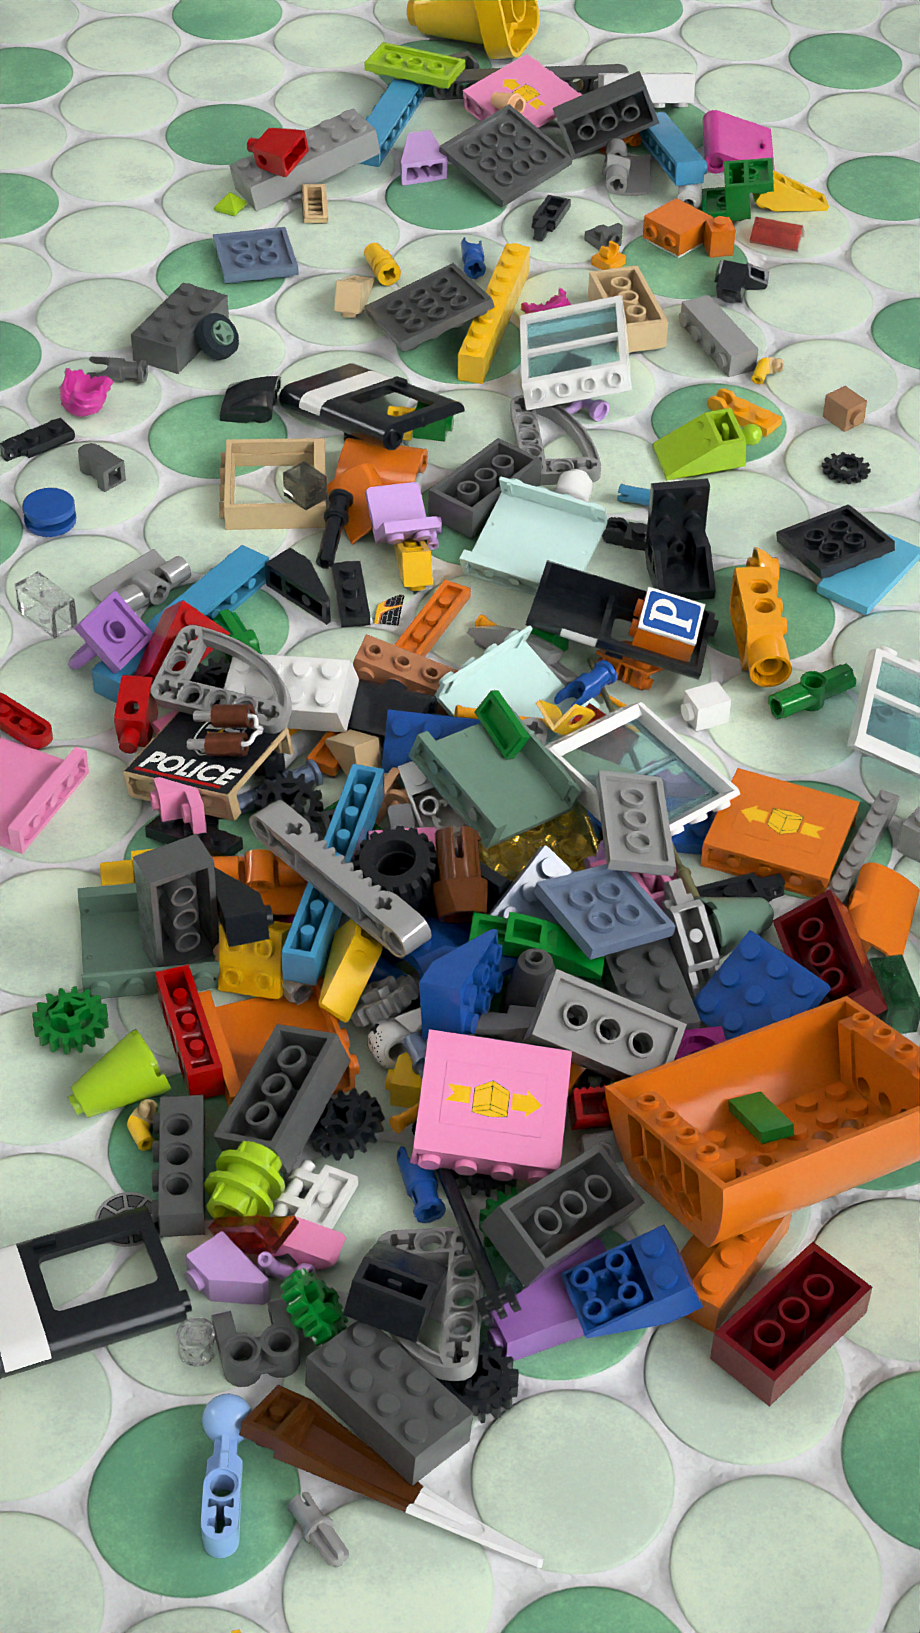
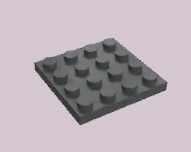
[439,104,573,208]
[364,263,495,352]

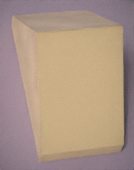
[325,730,382,777]

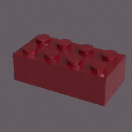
[772,889,888,1016]
[710,1242,873,1407]

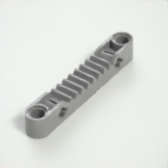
[249,800,431,958]

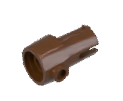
[431,826,488,924]

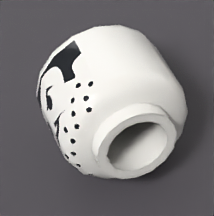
[367,1018,412,1069]

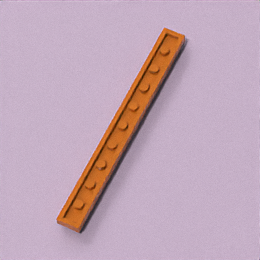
[306,580,471,777]

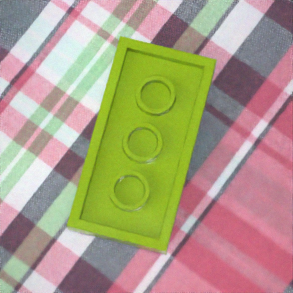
[364,42,465,89]

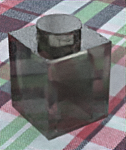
[283,461,327,510]

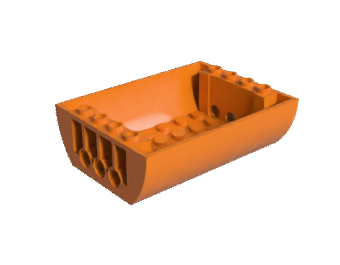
[605,996,920,1248]

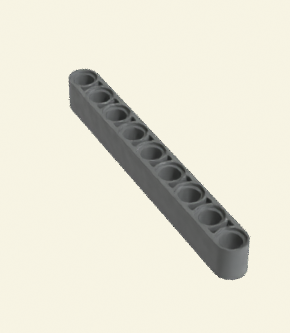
[432,64,629,100]

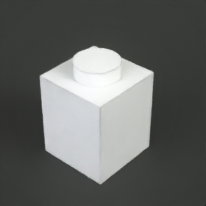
[681,681,731,732]

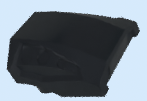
[220,376,281,423]

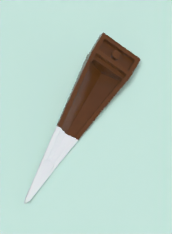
[239,1385,544,1568]

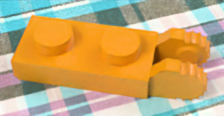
[707,388,782,437]

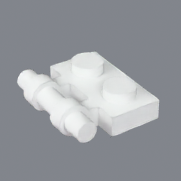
[269,1159,358,1229]

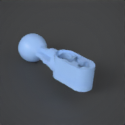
[201,1393,252,1558]

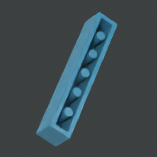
[639,112,707,186]

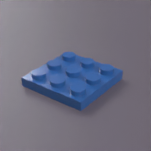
[693,930,831,1040]

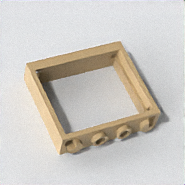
[219,438,326,530]

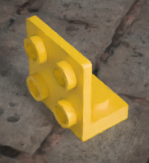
[218,921,292,999]

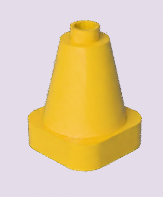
[407,0,539,59]

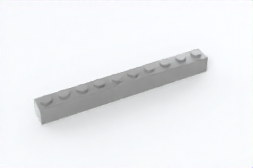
[826,790,899,906]

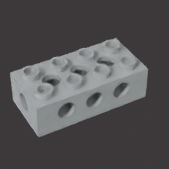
[523,969,687,1082]

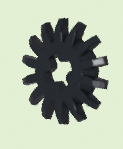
[821,452,871,484]

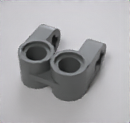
[211,1299,300,1387]

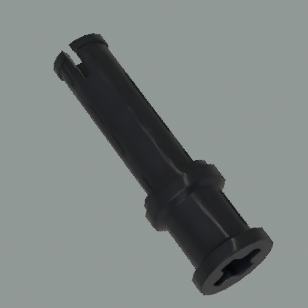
[316,489,354,569]

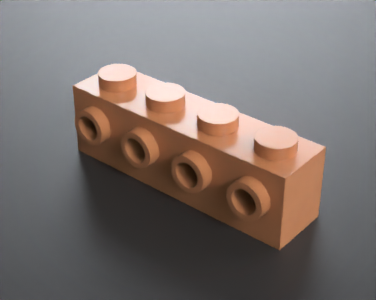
[353,634,458,716]

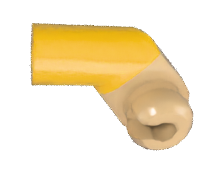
[751,357,784,385]
[127,1099,158,1151]

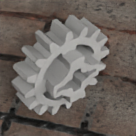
[350,975,420,1027]

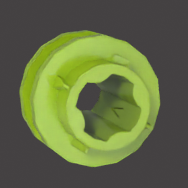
[204,1140,285,1231]

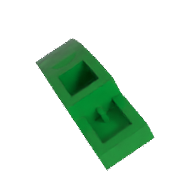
[468,911,605,980]

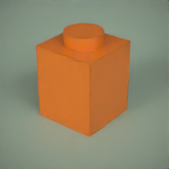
[703,216,736,258]

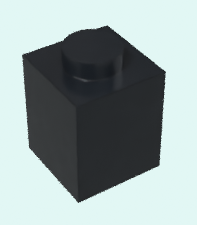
[716,260,750,303]

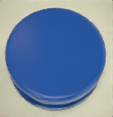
[22,488,77,537]

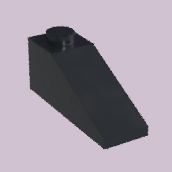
[265,548,331,625]
[214,867,274,947]

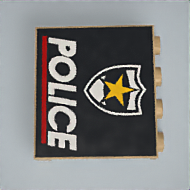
[122,711,294,821]

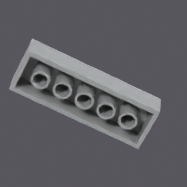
[229,108,380,211]

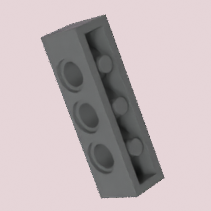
[151,1095,205,1237]

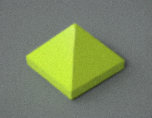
[214,192,247,216]

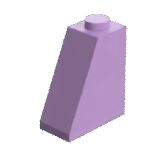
[401,130,447,186]

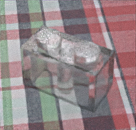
[15,571,78,639]

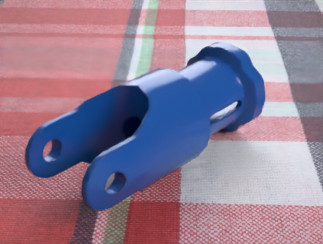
[461,237,486,279]
[554,660,617,707]
[397,1146,446,1223]

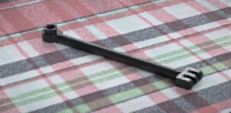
[412,1121,522,1327]

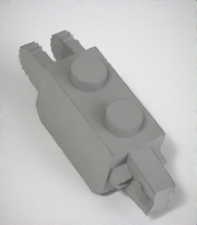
[662,878,720,1000]

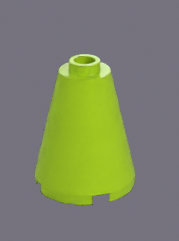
[67,1029,171,1118]

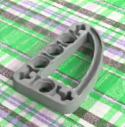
[510,395,601,485]
[150,625,292,734]
[377,1227,486,1381]

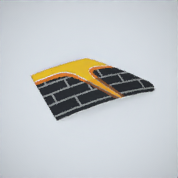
[374,595,405,626]

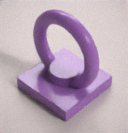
[68,590,153,674]

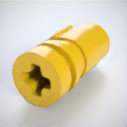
[364,243,401,286]

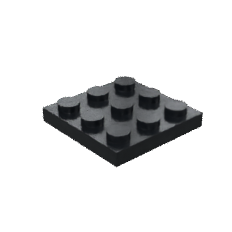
[776,504,895,579]

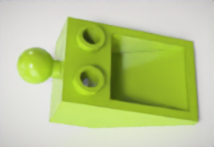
[652,408,762,480]

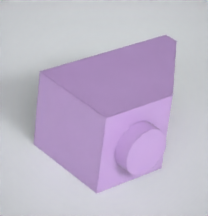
[185,1231,270,1305]

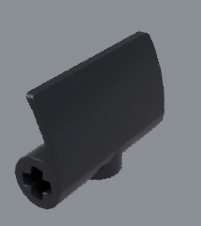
[347,678,438,738]

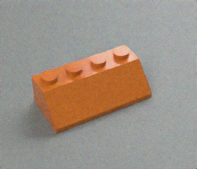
[680,1213,792,1333]

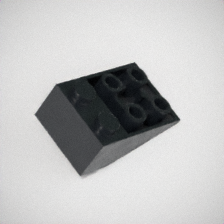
[343,1241,448,1343]

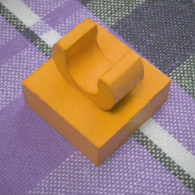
[591,241,626,270]

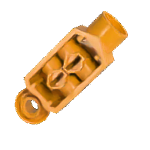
[729,547,792,687]

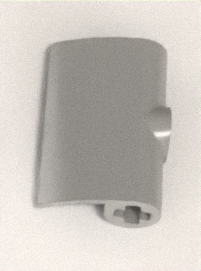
[602,139,651,196]
[90,549,191,612]

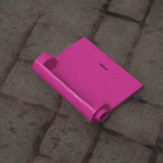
[702,110,775,174]

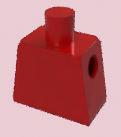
[247,128,309,177]
[114,675,159,754]

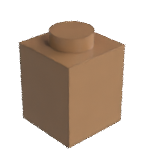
[823,386,867,432]

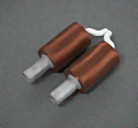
[187,704,263,756]

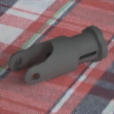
[86,356,148,383]

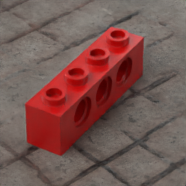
[155,964,225,1099]

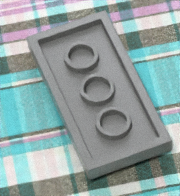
[596,770,676,876]

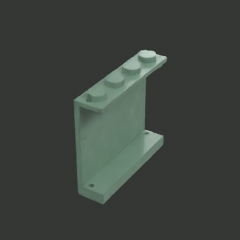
[408,707,583,849]
[77,883,220,1000]

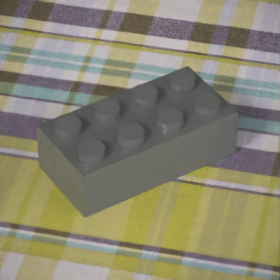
[553,71,659,160]
[131,283,229,374]
[428,438,542,539]
[133,834,219,967]
[601,938,701,1053]
[213,1024,351,1175]
[480,1143,645,1287]
[305,1321,473,1486]

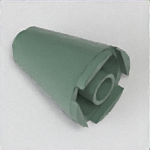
[694,897,774,960]

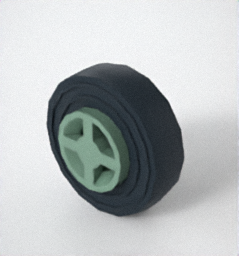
[195,313,239,360]

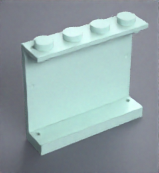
[459,476,607,596]
[434,626,601,745]

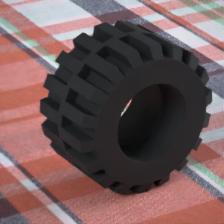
[353,826,439,913]

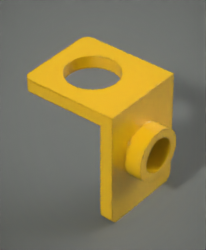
[536,699,595,736]

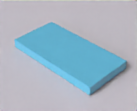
[816,532,920,615]

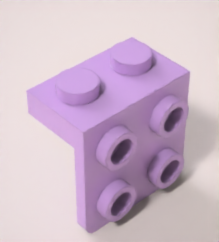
[365,482,439,544]

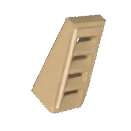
[302,184,328,223]

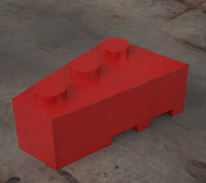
[134,600,230,694]

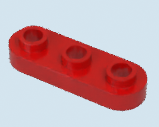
[0,692,53,749]

